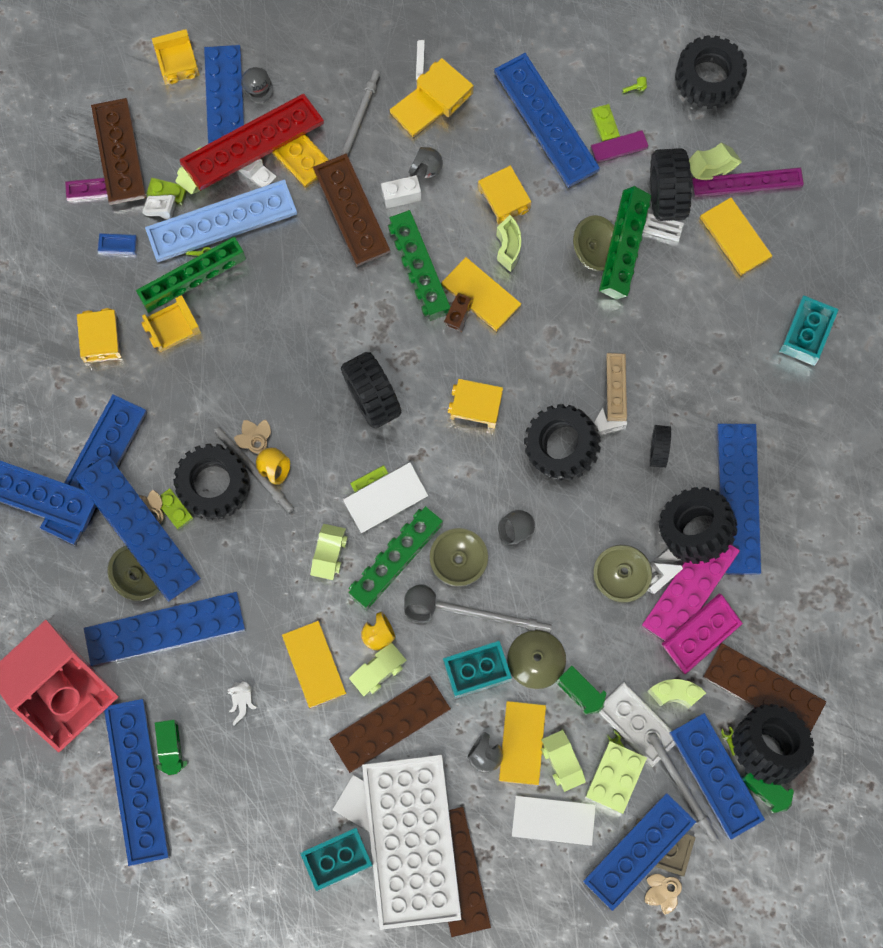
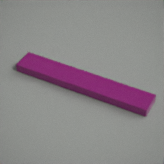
[692,167,804,198]

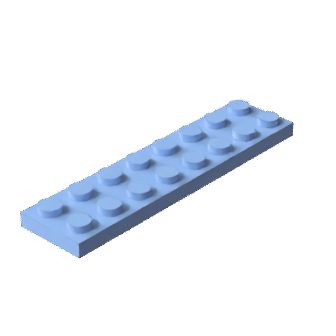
[145,179,297,263]

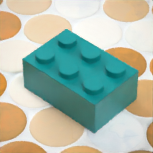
[779,295,839,366]
[443,641,512,699]
[300,828,373,892]

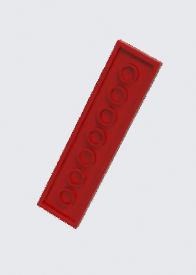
[180,93,324,191]

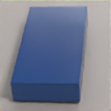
[98,233,137,255]

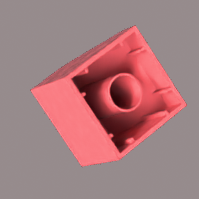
[0,620,118,752]

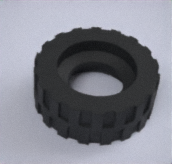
[650,425,671,468]

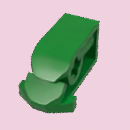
[555,666,607,715]
[155,720,188,775]
[742,772,794,813]

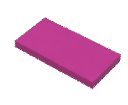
[662,593,743,674]

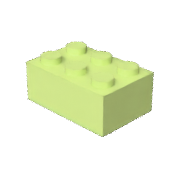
[585,741,647,814]

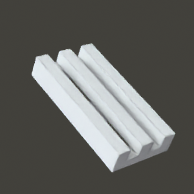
[416,40,425,80]
[643,213,684,242]

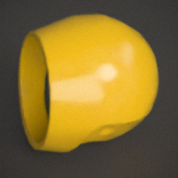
[256,447,290,485]
[361,611,396,650]

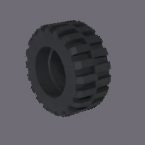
[675,35,747,109]
[650,148,692,221]
[341,352,402,428]
[524,404,601,481]
[173,443,250,520]
[659,487,738,564]
[732,704,814,785]

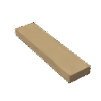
[606,353,627,421]

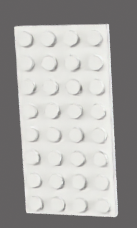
[362,755,462,930]

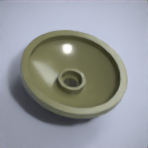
[573,215,614,271]
[430,528,488,586]
[594,545,652,602]
[107,546,160,601]
[507,630,566,689]

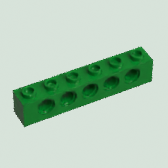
[599,186,651,299]
[387,210,450,321]
[136,236,246,313]
[348,506,443,611]

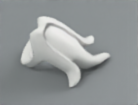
[227,681,257,726]

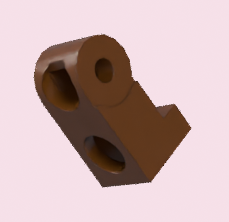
[444,293,473,332]

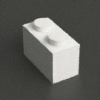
[381,175,422,209]

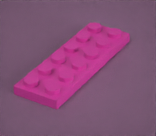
[642,545,740,641]

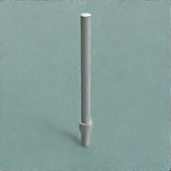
[340,70,380,156]
[214,427,295,513]
[436,601,552,632]
[648,733,718,842]

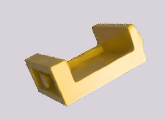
[151,29,200,85]
[417,58,474,118]
[478,165,531,224]
[141,295,201,353]
[77,308,122,363]
[448,379,503,429]

